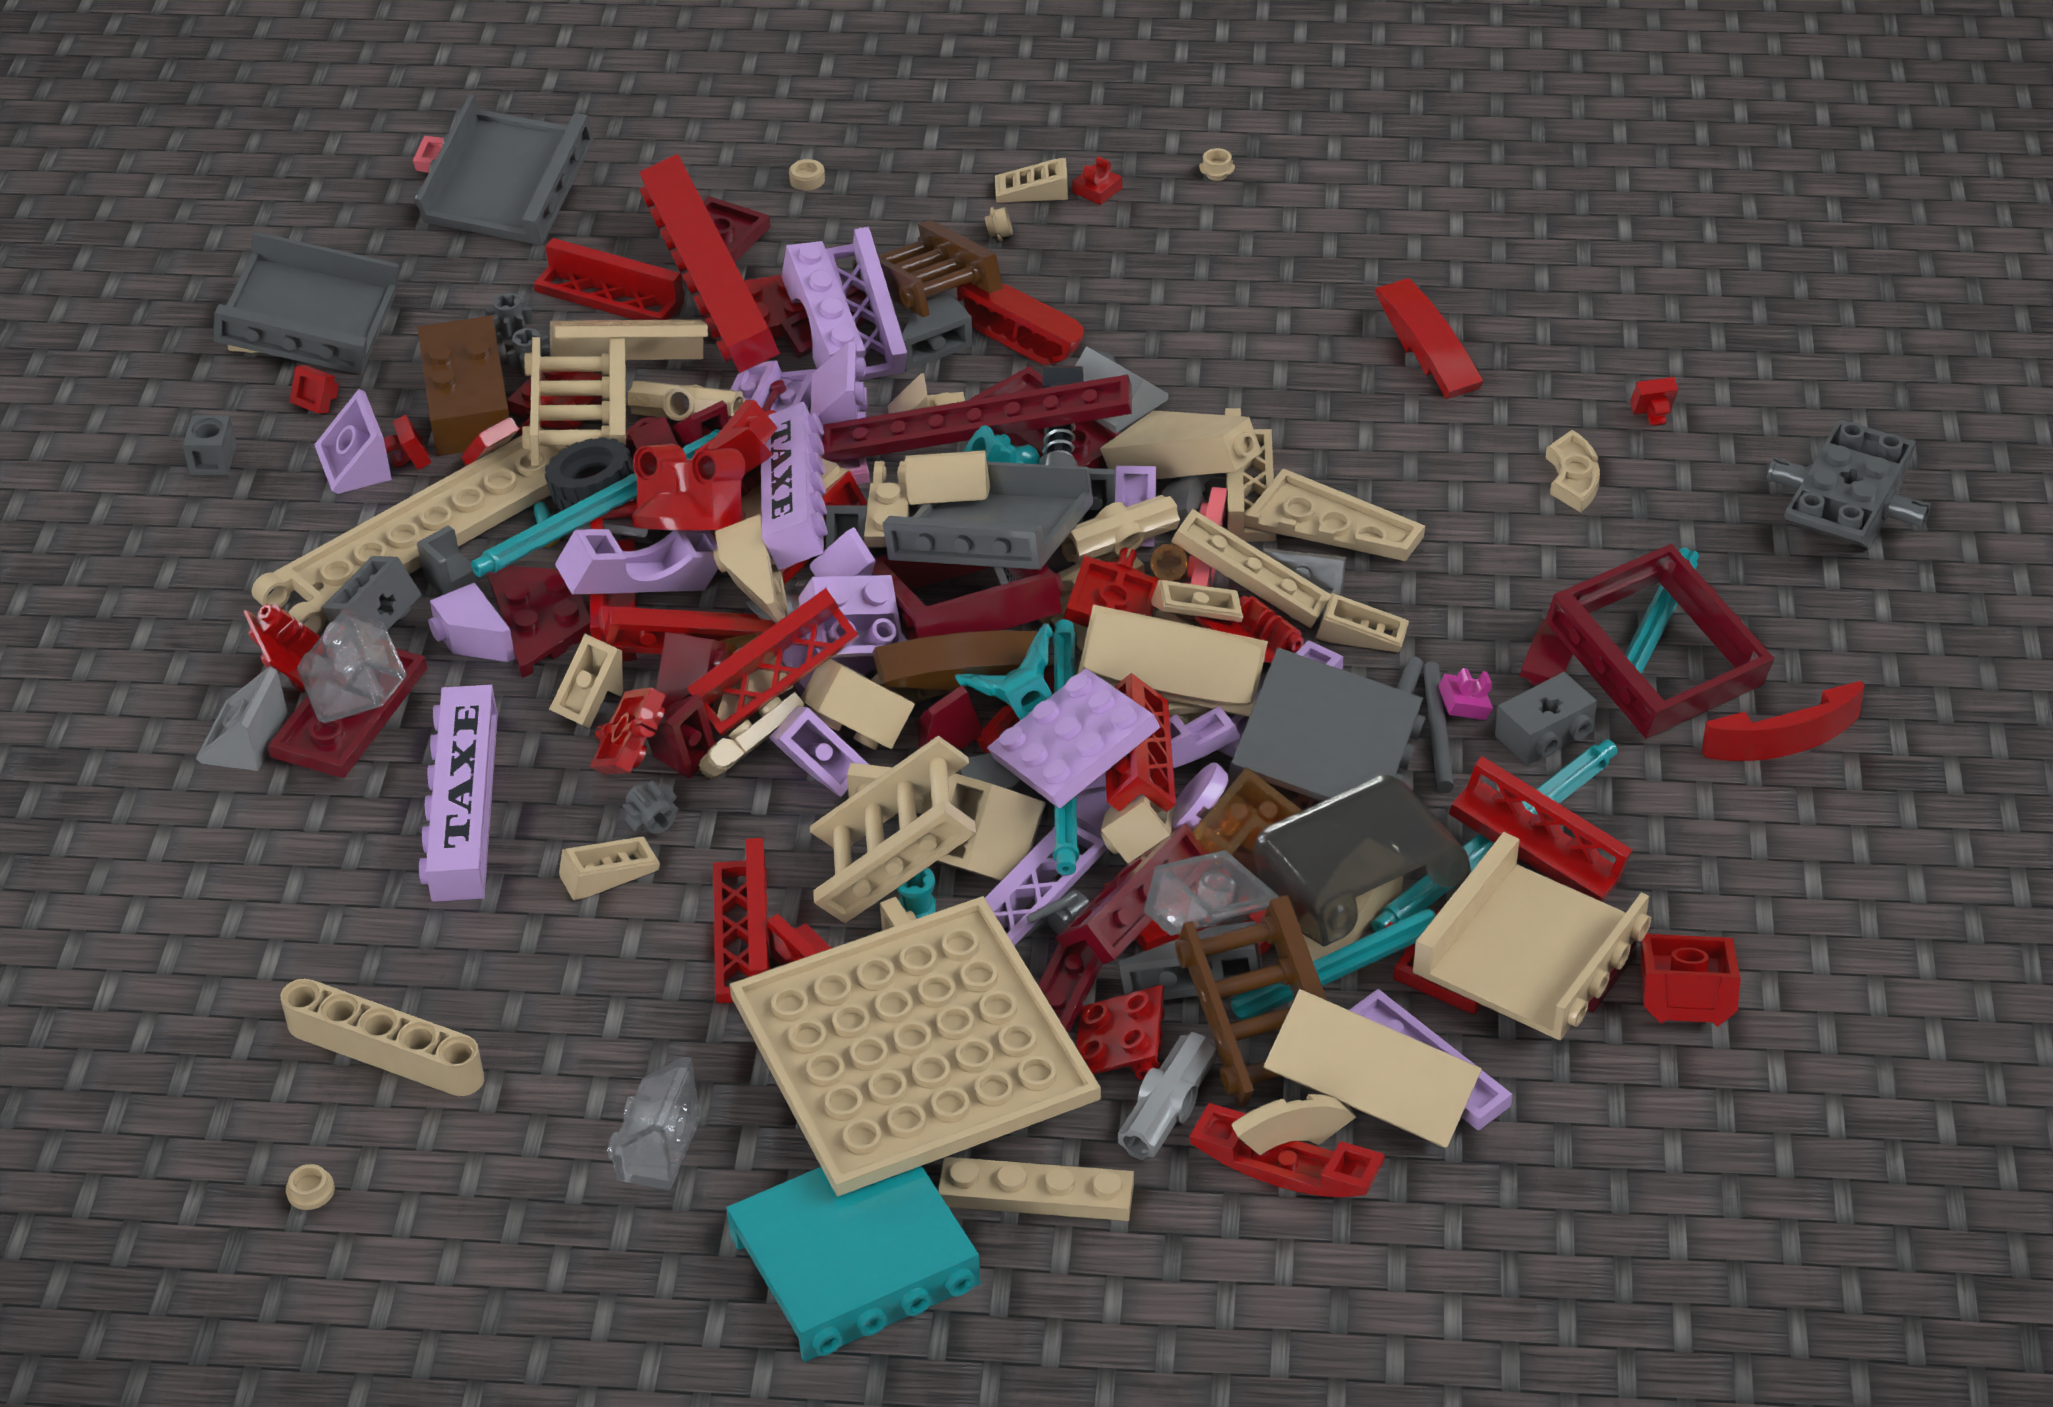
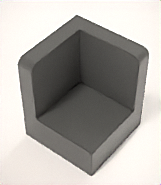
[417,526,479,595]

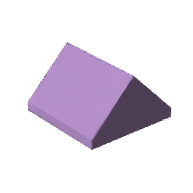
[314,389,392,494]

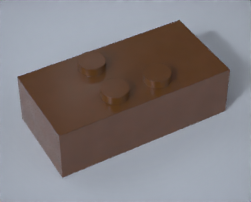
[417,315,513,456]

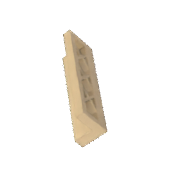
[550,320,708,360]
[1225,408,1276,542]

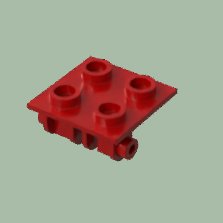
[1195,596,1304,663]
[243,604,324,694]
[1076,985,1165,1080]

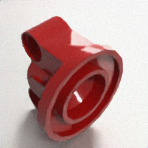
[632,444,746,530]

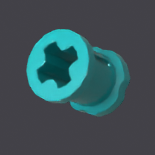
[896,868,936,919]

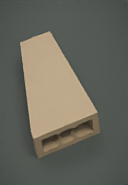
[1100,410,1262,479]

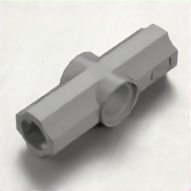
[1118,1032,1217,1161]

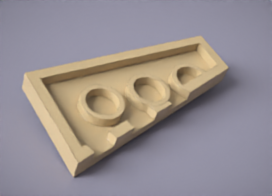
[1244,468,1425,561]

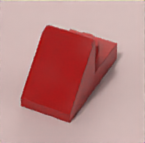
[706,400,778,474]

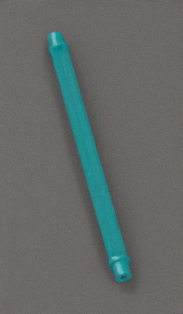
[471,429,721,577]
[1052,619,1080,876]
[1371,739,1618,932]

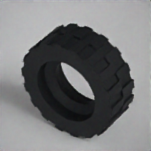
[544,437,635,511]

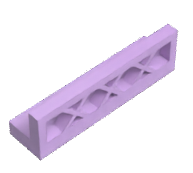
[826,227,907,381]
[985,826,1106,946]

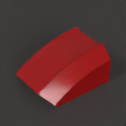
[1640,934,1741,1027]

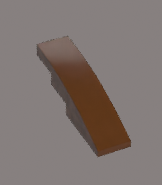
[872,630,1052,690]

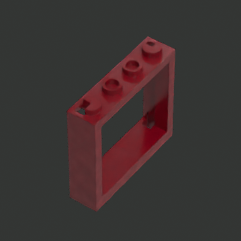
[1545,543,1775,739]
[871,555,1064,640]

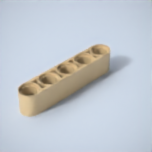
[280,979,484,1096]

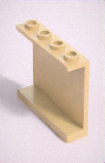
[1413,832,1651,1041]

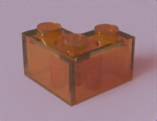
[1192,767,1316,872]

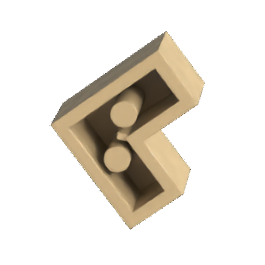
[801,658,915,750]

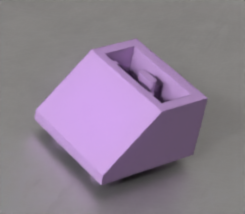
[810,342,868,442]
[798,575,903,657]

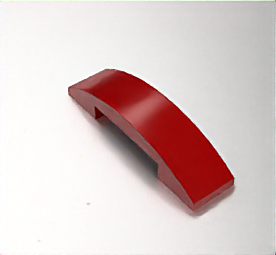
[1701,681,1865,761]
[1189,1103,1385,1197]

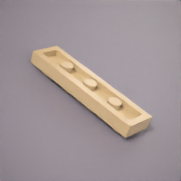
[1171,509,1331,628]
[938,1157,1134,1221]

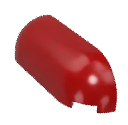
[957,282,1084,365]

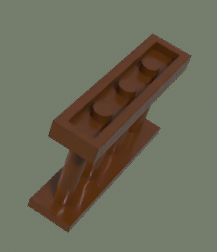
[852,219,1003,318]
[1175,895,1327,1108]

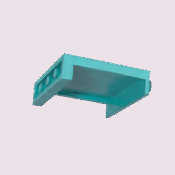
[726,1166,981,1363]

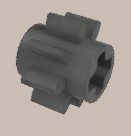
[485,293,534,339]
[505,328,550,375]
[623,780,679,836]

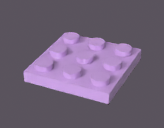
[987,668,1160,809]

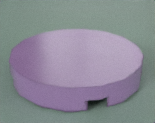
[1172,763,1228,831]

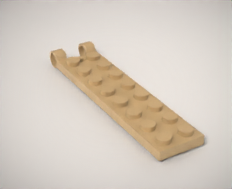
[252,427,568,635]

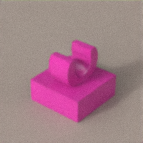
[1438,668,1493,721]

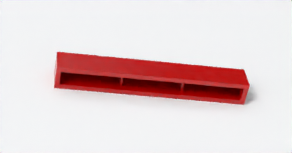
[639,154,780,373]

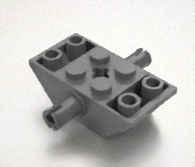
[1767,419,1931,549]

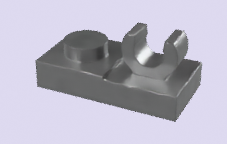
[1263,548,1346,596]

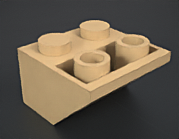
[936,773,1046,881]

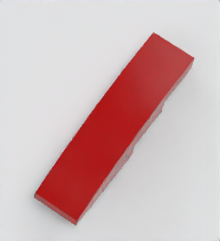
[1374,278,1483,400]

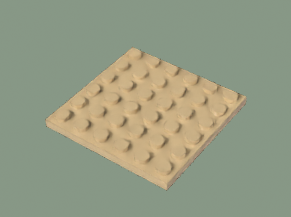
[729,896,1101,1197]

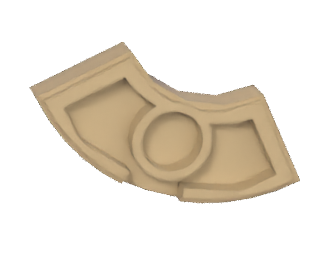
[1546,430,1600,513]
[1231,1094,1356,1155]

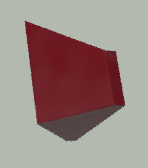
[914,685,983,751]

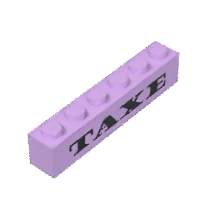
[761,402,828,570]
[419,685,498,902]

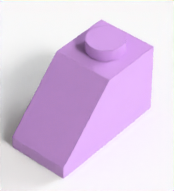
[428,583,515,662]
[769,706,869,797]

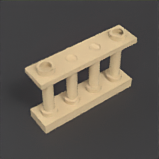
[523,337,626,466]
[810,736,976,923]

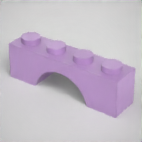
[781,241,866,369]
[555,529,718,594]

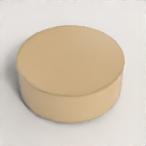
[789,159,825,191]

